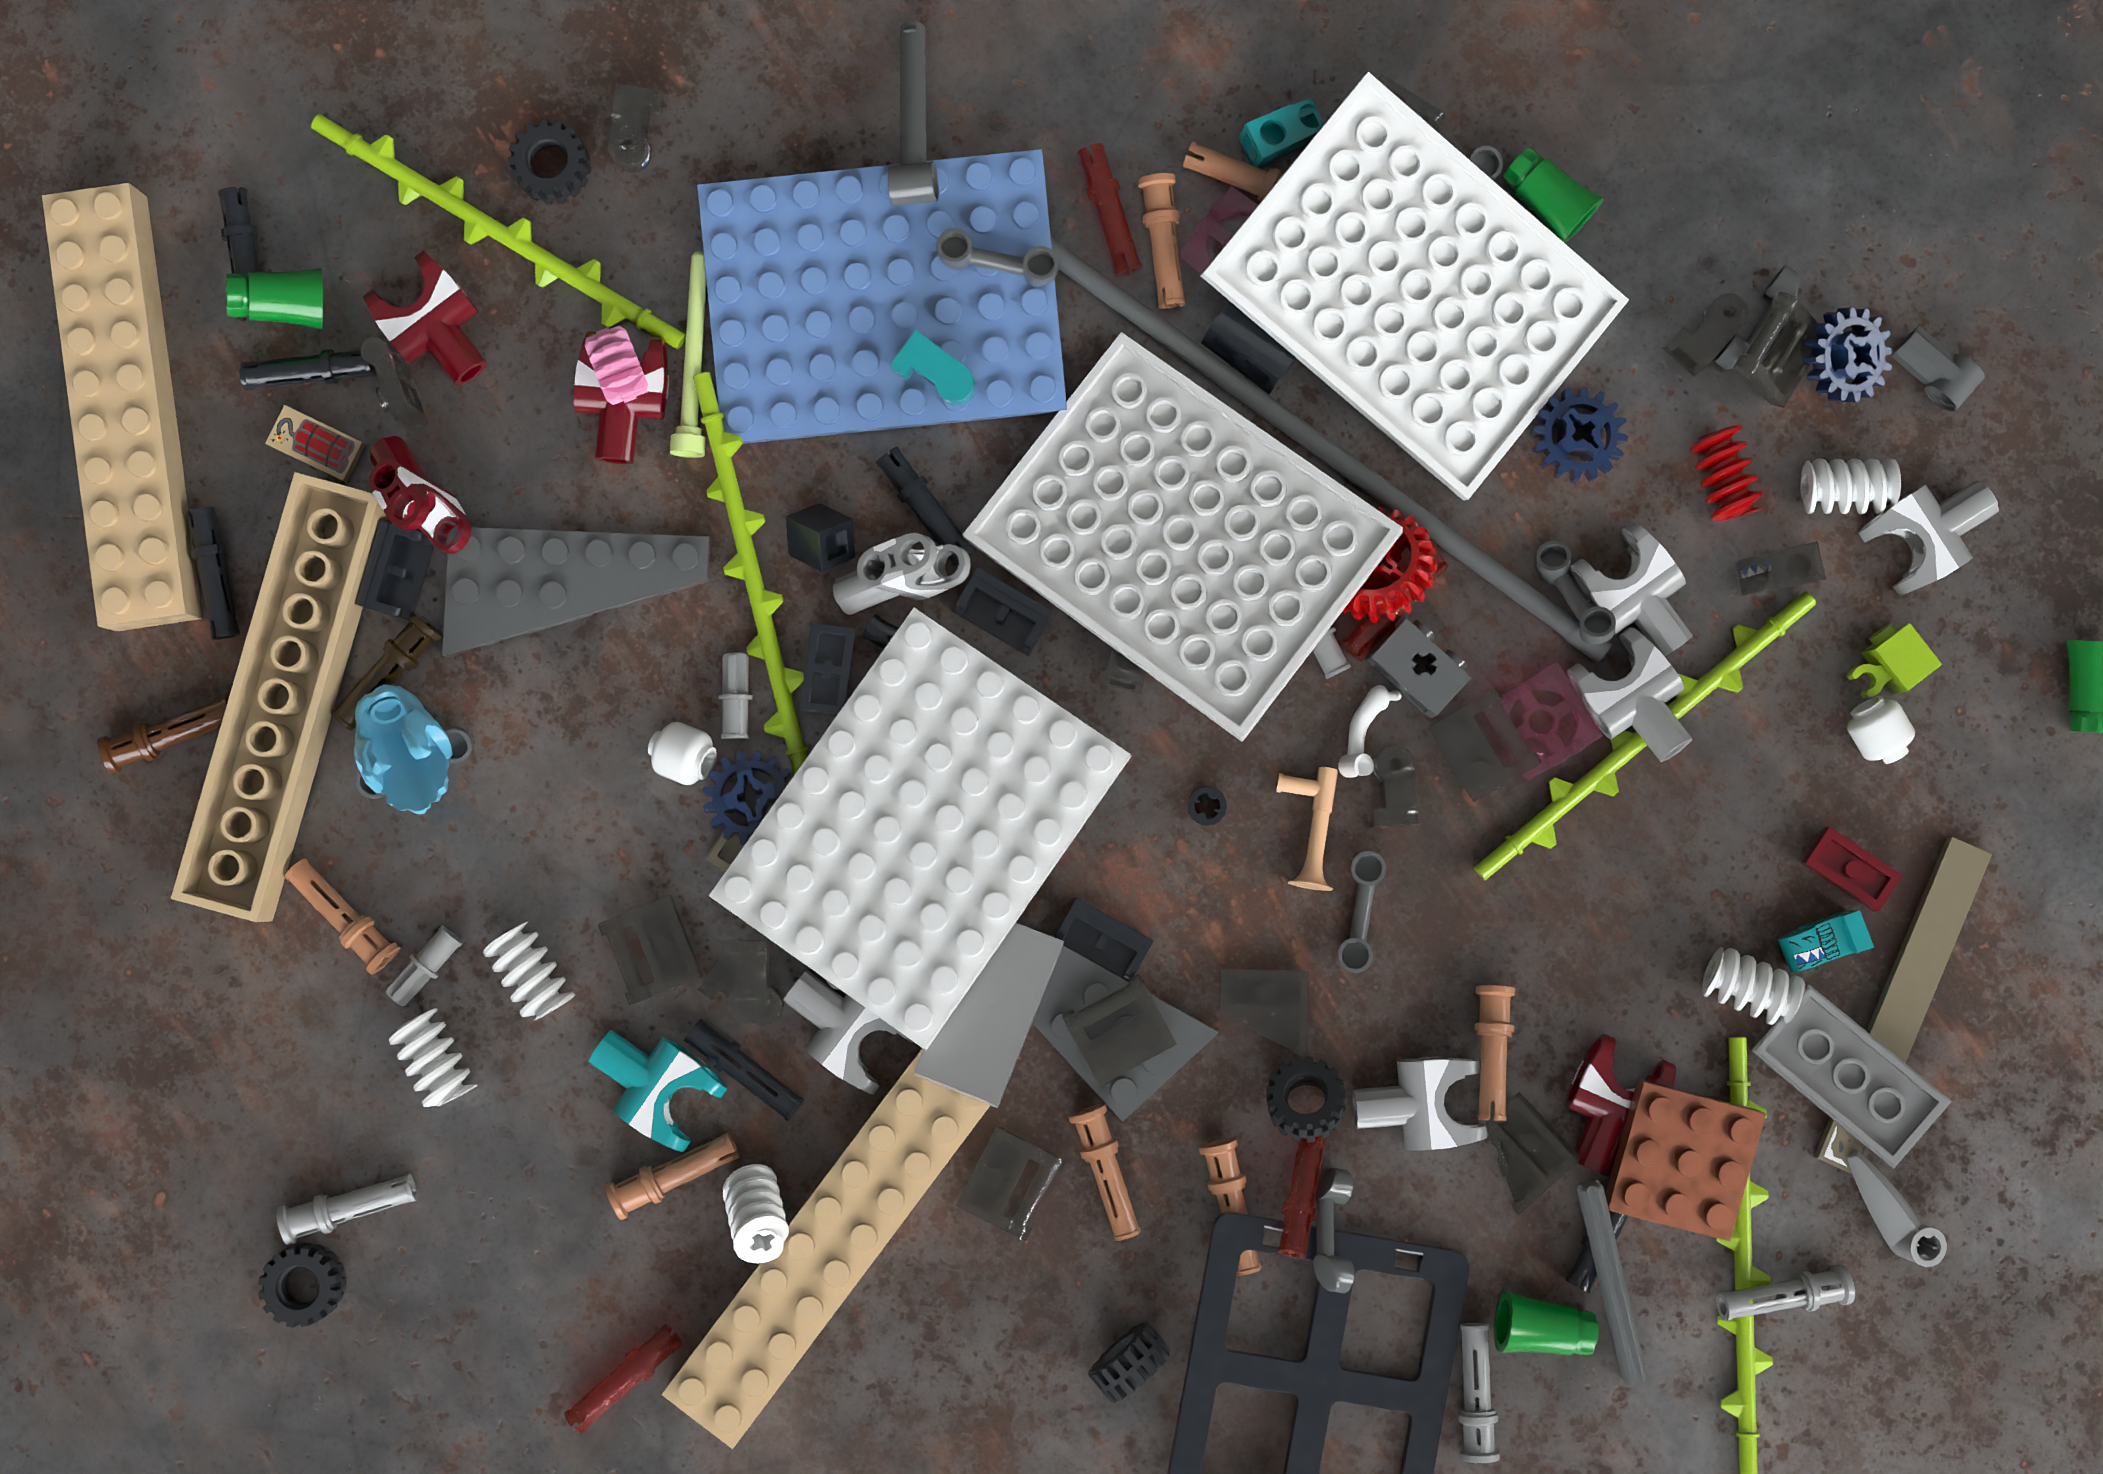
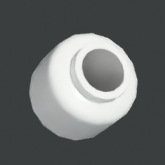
[1847,696,1915,764]
[648,722,717,785]

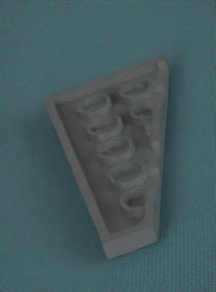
[442,527,711,657]
[1016,920,1219,1122]

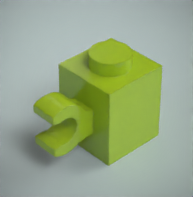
[1846,623,1942,698]

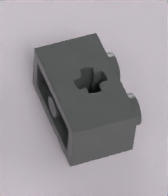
[1366,618,1472,719]

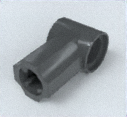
[1891,326,1985,412]

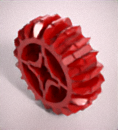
[1342,506,1438,624]

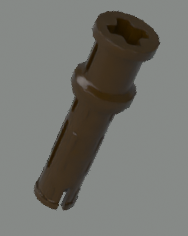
[330,611,443,731]

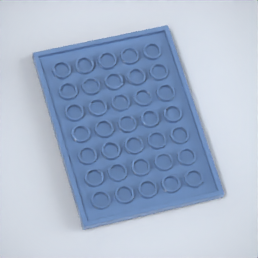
[697,149,1067,444]

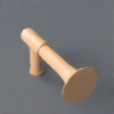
[1276,767,1338,891]

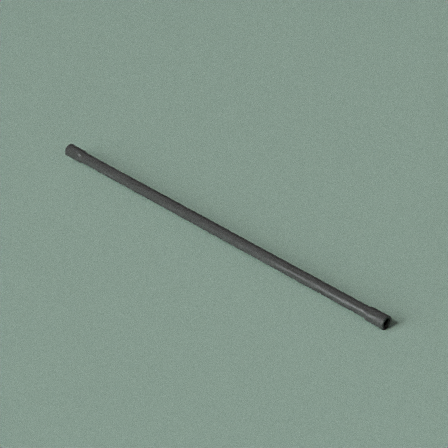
[1051,237,1613,663]

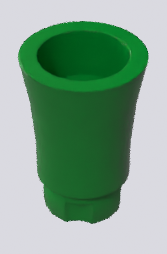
[1502,147,1604,243]
[226,268,323,329]
[2066,640,2103,733]
[1494,1290,1599,1356]

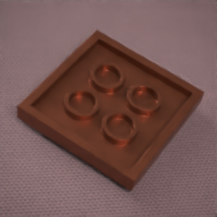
[1605,1079,1766,1241]

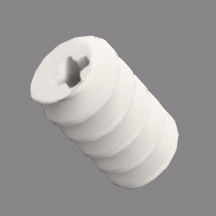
[1800,458,1901,514]
[483,922,575,1021]
[1702,947,1805,1025]
[389,1008,478,1107]
[723,1164,788,1263]

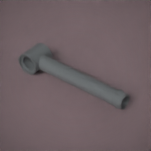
[888,21,939,206]

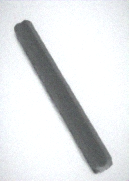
[1577,1179,1648,1386]

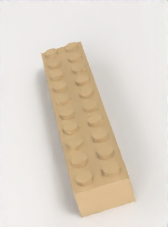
[42,183,203,631]
[171,472,388,922]
[662,1048,990,1449]

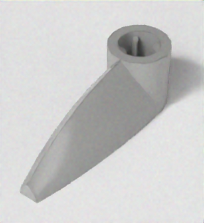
[1847,1150,1947,1267]

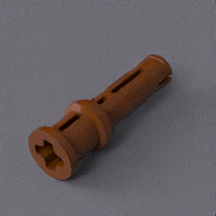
[97,697,229,774]

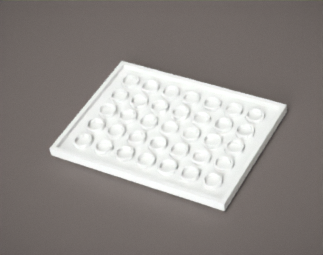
[1201,72,1629,501]
[962,332,1403,742]
[709,608,1131,1050]

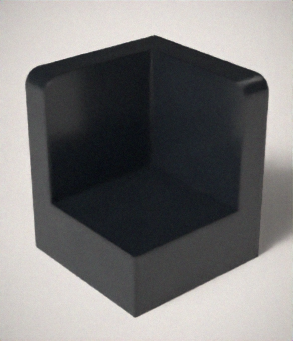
[786,504,855,572]

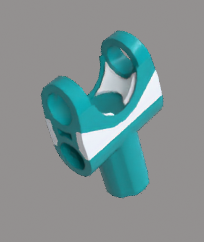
[588,1030,728,1152]

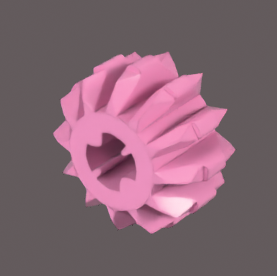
[585,325,648,405]

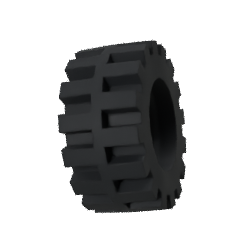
[508,119,591,204]
[1266,1056,1346,1143]
[258,1243,346,1328]
[1088,1322,1171,1403]

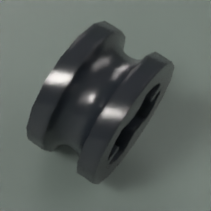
[1188,786,1227,826]

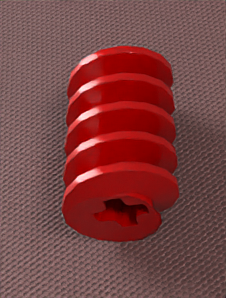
[1690,424,1767,521]

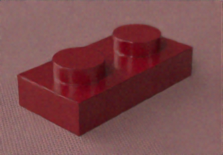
[1801,827,1903,912]

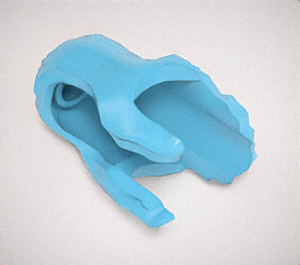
[354,684,453,814]

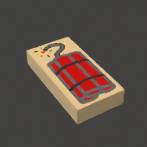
[265,405,366,483]

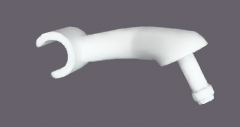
[1338,685,1402,778]

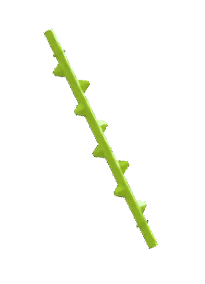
[311,114,686,350]
[693,372,808,775]
[1474,591,1816,881]
[1716,1037,1773,1474]

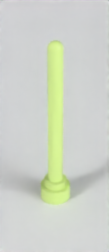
[670,251,707,458]

